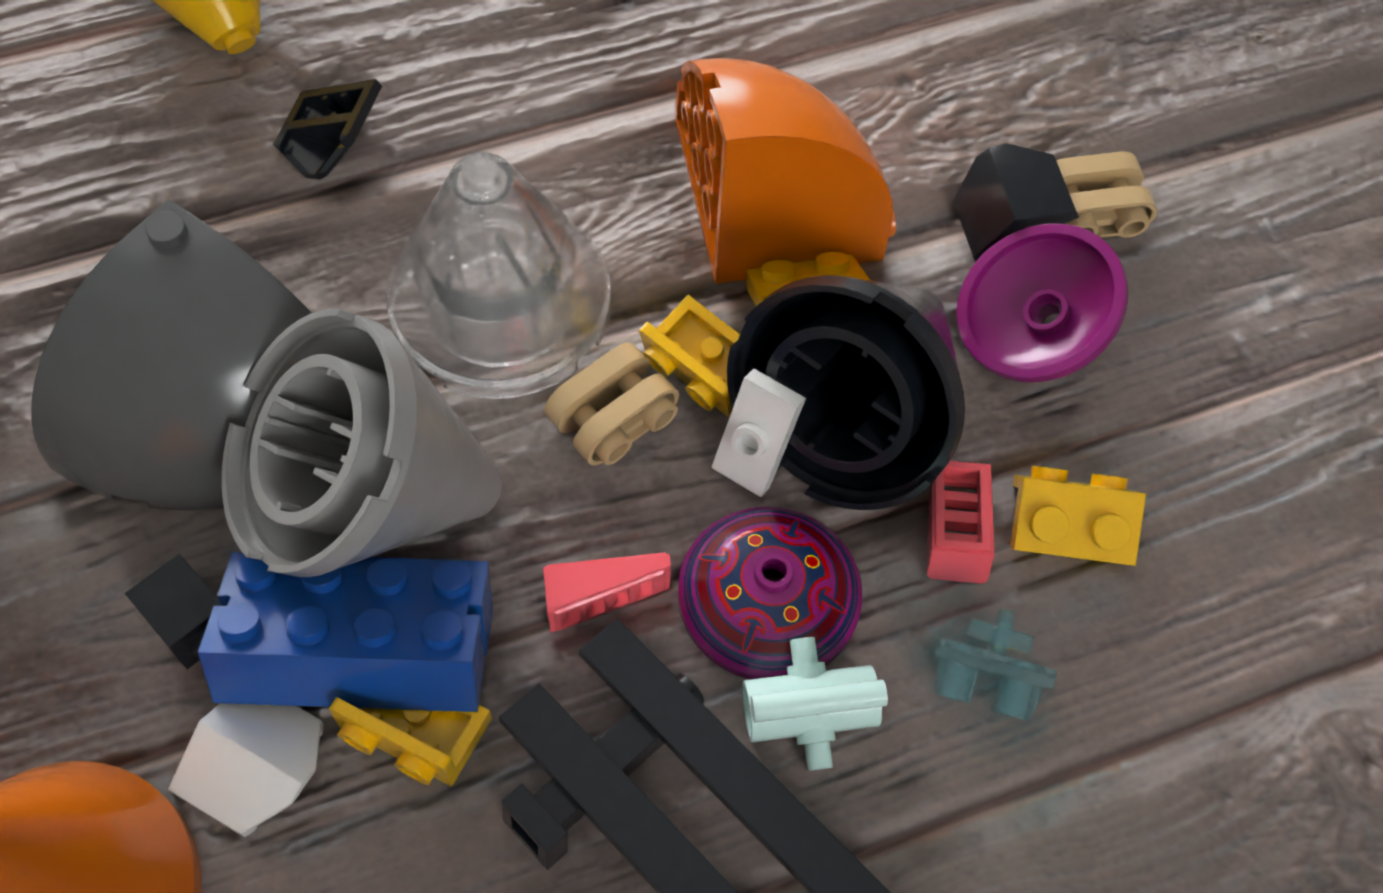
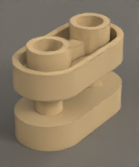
[1056,151,1157,238]
[544,342,679,466]

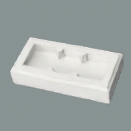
[711,369,806,497]

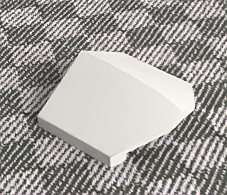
[168,703,323,837]

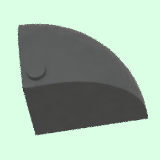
[31,199,311,510]

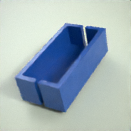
[198,552,493,712]

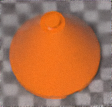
[0,761,202,893]

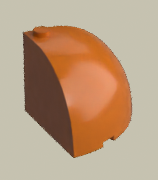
[675,58,896,284]

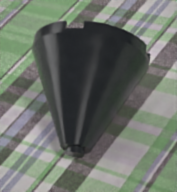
[727,275,965,510]

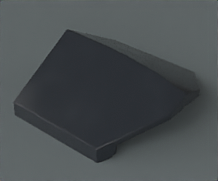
[273,79,382,180]
[953,143,1079,261]

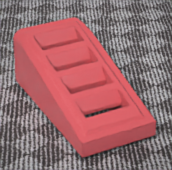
[927,461,995,584]
[543,552,671,632]

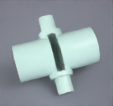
[742,637,888,771]

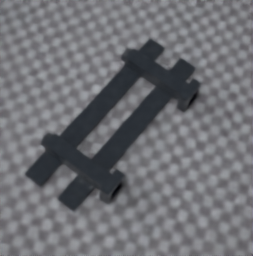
[499,618,891,893]

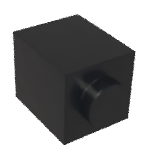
[125,553,220,670]

